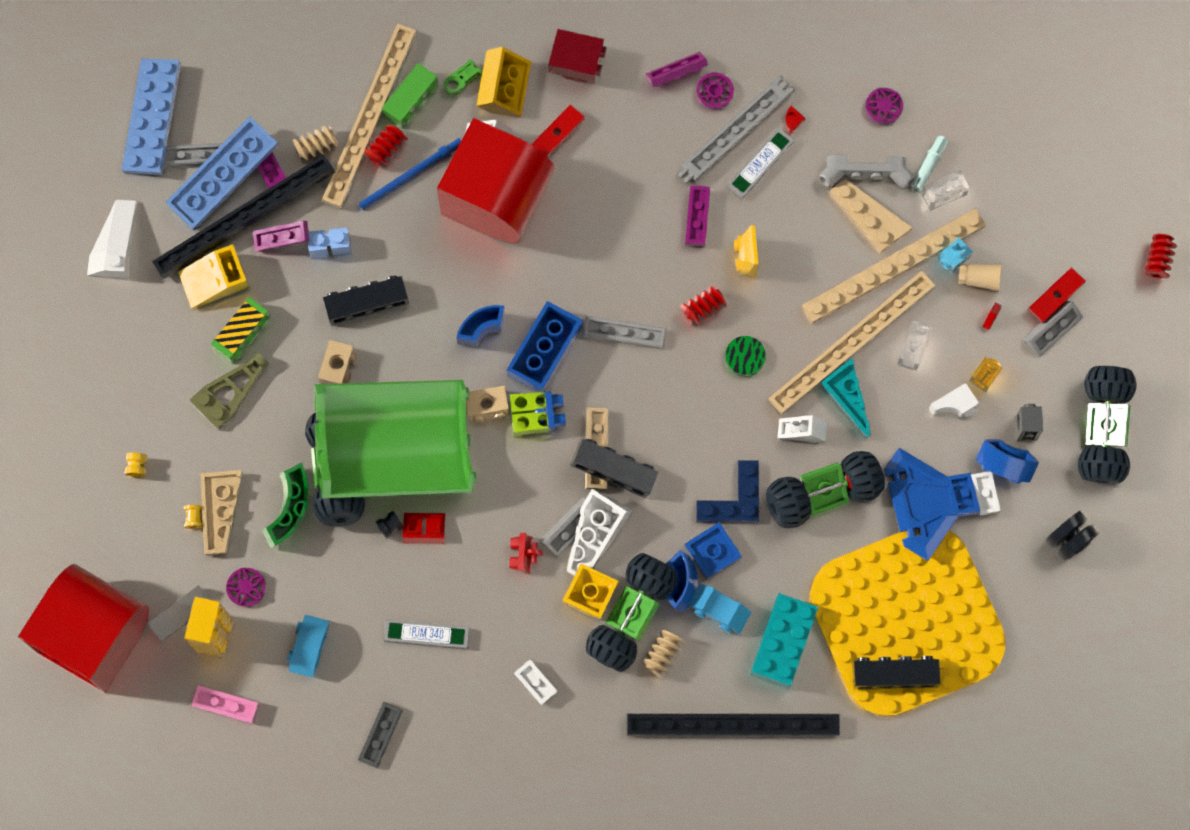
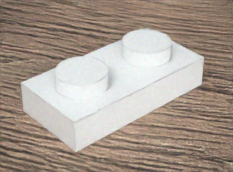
[971,471,1001,516]
[514,660,558,706]

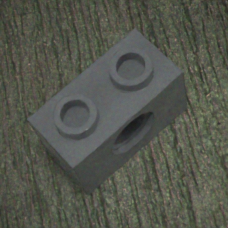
[1015,404,1043,441]

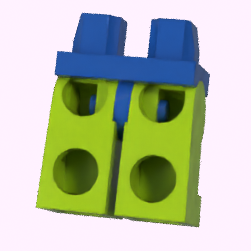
[510,391,566,438]

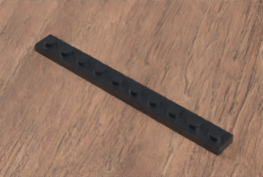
[152,155,335,279]
[627,714,840,736]

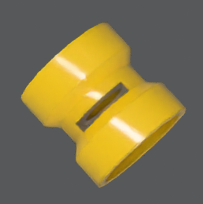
[125,453,147,478]

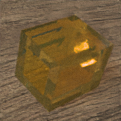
[969,357,1003,392]

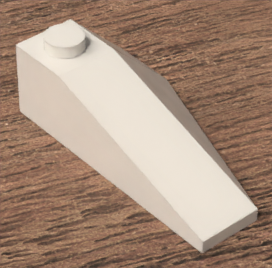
[87,200,137,279]
[567,489,632,576]

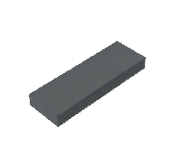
[358,701,403,769]

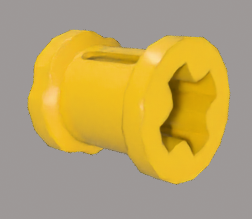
[184,505,203,529]

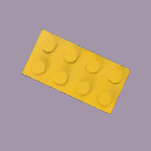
[185,597,233,658]

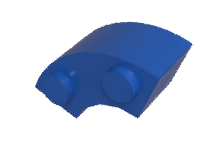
[456,305,505,348]
[976,439,1039,484]
[666,550,698,613]

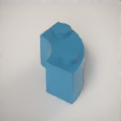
[688,583,751,634]
[287,615,330,678]

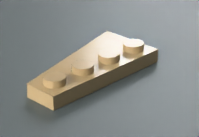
[829,179,912,253]
[200,470,243,556]

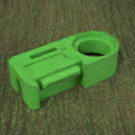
[444,60,482,96]

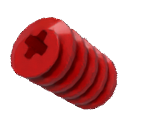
[364,125,408,169]
[1145,234,1177,279]
[681,286,727,326]

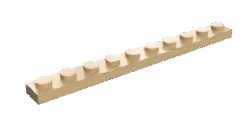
[322,24,416,209]
[802,208,986,324]
[768,271,935,415]

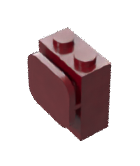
[548,29,607,83]

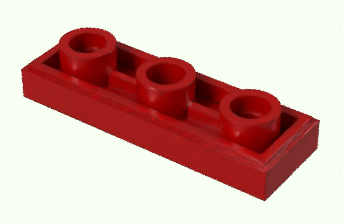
[531,104,585,157]
[1028,267,1086,324]

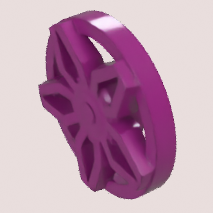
[696,73,734,110]
[865,88,903,124]
[226,568,266,607]

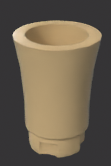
[958,264,1002,292]

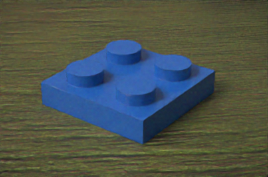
[684,522,742,580]

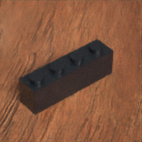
[323,275,409,326]
[570,439,659,498]
[852,656,940,690]

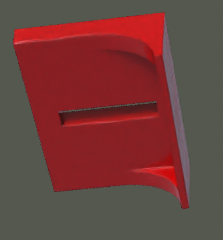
[403,513,446,544]

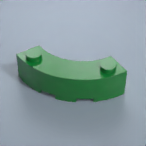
[262,463,309,548]

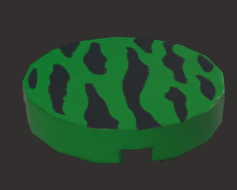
[725,336,766,377]

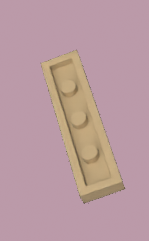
[585,407,608,491]

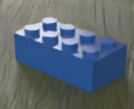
[506,301,583,393]

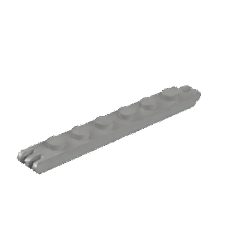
[678,75,795,184]

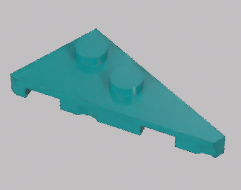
[821,358,871,438]

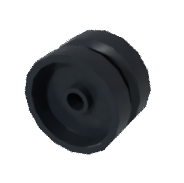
[1045,510,1100,562]

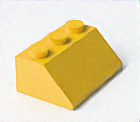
[476,47,531,117]

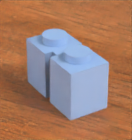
[308,227,352,259]

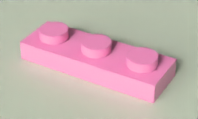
[191,686,259,724]

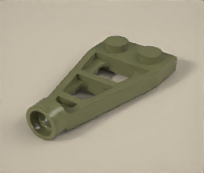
[190,353,269,430]

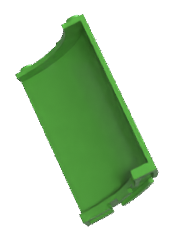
[314,380,477,498]

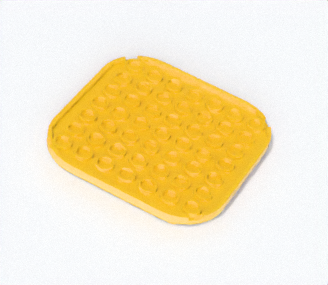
[810,530,1006,717]

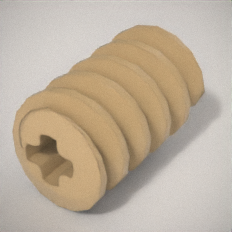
[293,125,338,161]
[642,630,685,678]

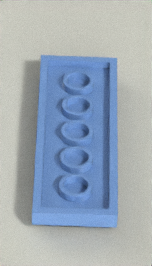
[122,58,181,175]
[165,116,279,231]

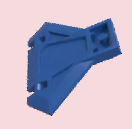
[884,448,980,561]

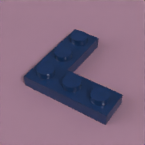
[696,460,759,523]

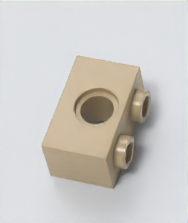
[318,340,357,384]
[466,385,509,423]

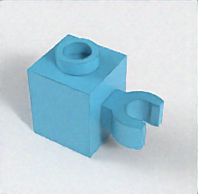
[939,238,973,273]

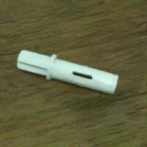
[910,136,948,192]

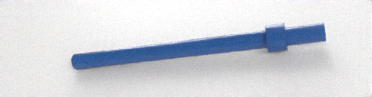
[358,138,461,210]

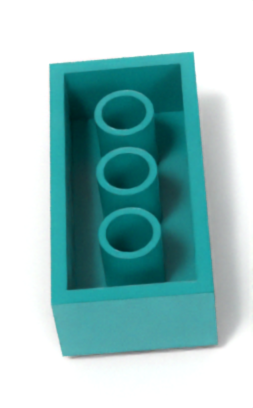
[750,593,818,690]

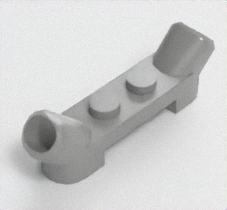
[820,155,914,189]

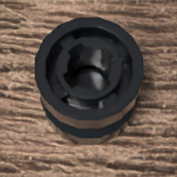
[375,510,404,539]

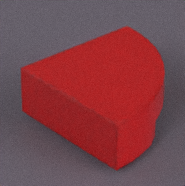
[785,105,806,134]
[982,302,1002,330]

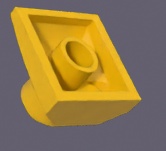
[734,225,759,277]
[562,564,619,620]

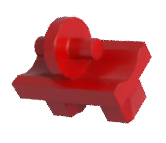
[509,533,544,574]

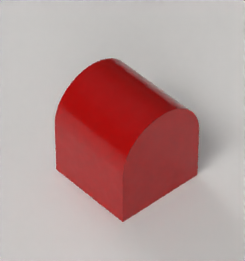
[437,118,555,243]
[18,564,149,693]

